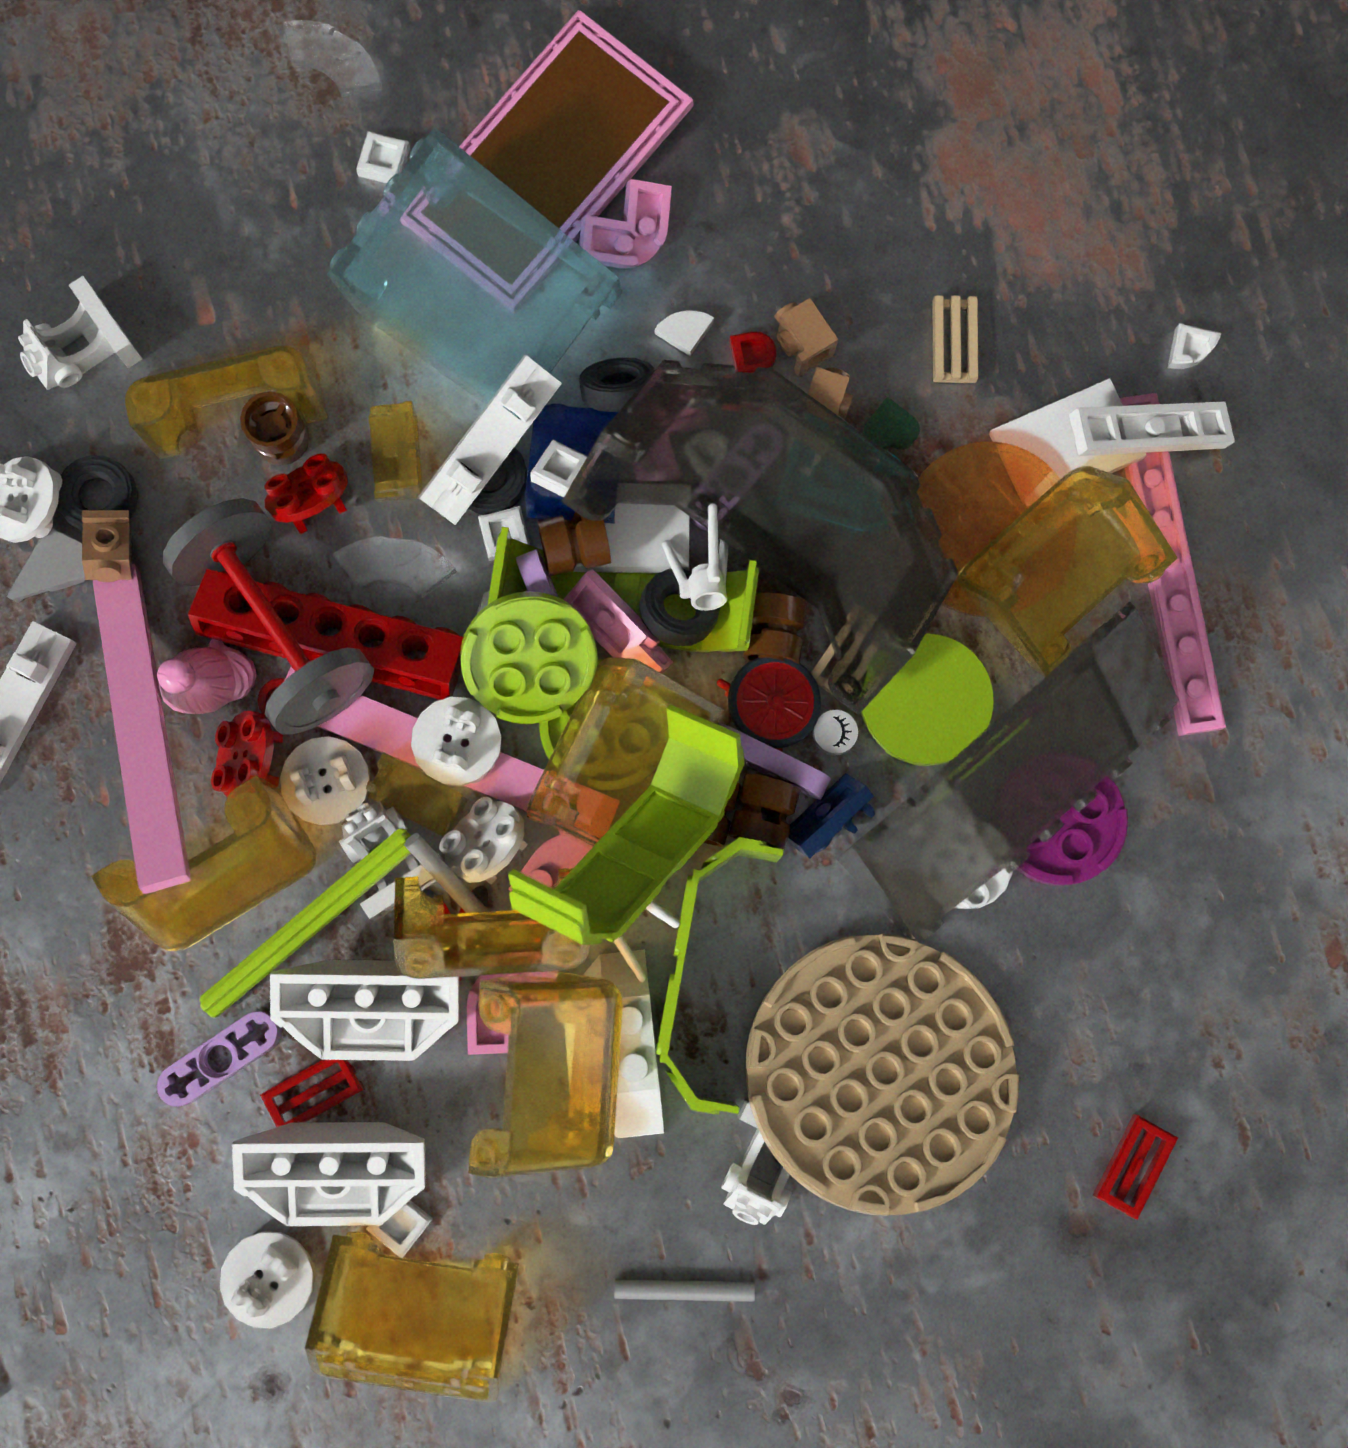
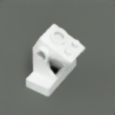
[18,276,142,390]
[339,801,445,921]
[721,1100,792,1225]

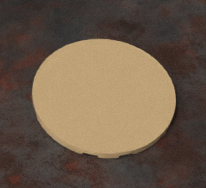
[745,933,1019,1216]

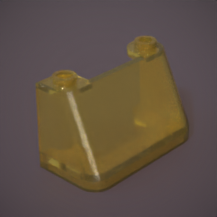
[125,337,329,459]
[957,466,1178,677]
[526,657,723,849]
[91,776,316,951]
[393,868,590,979]
[468,970,623,1178]
[305,1231,519,1402]

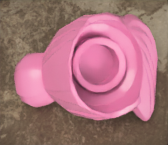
[157,639,257,714]

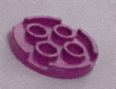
[992,752,1128,886]

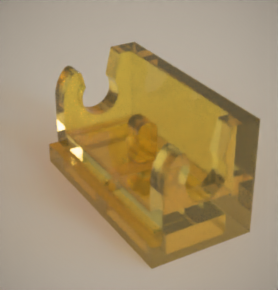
[368,401,423,502]
[366,752,468,837]

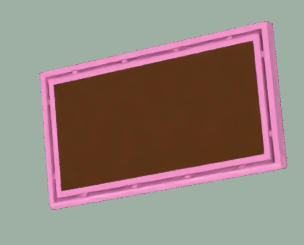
[398,10,693,314]

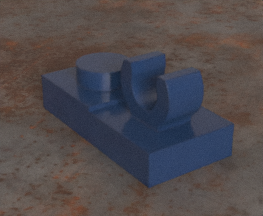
[787,773,875,859]

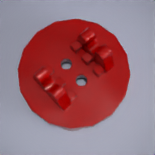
[264,453,348,535]
[211,711,283,800]

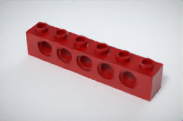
[188,569,463,700]

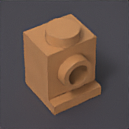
[775,298,839,377]
[797,367,853,436]
[82,510,132,582]

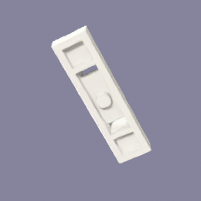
[418,355,562,525]
[1069,402,1235,456]
[0,621,77,784]

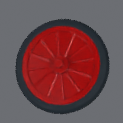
[728,658,821,748]

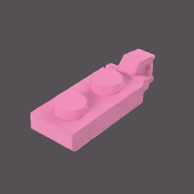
[563,569,673,681]

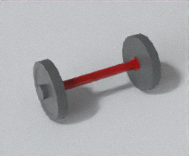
[163,498,374,734]

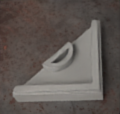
[6,529,86,603]

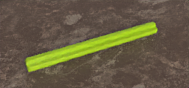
[200,828,411,1018]

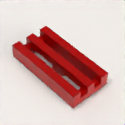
[260,1060,365,1127]
[1092,1114,1178,1220]

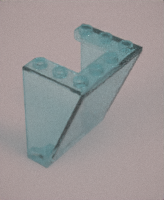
[327,127,623,419]

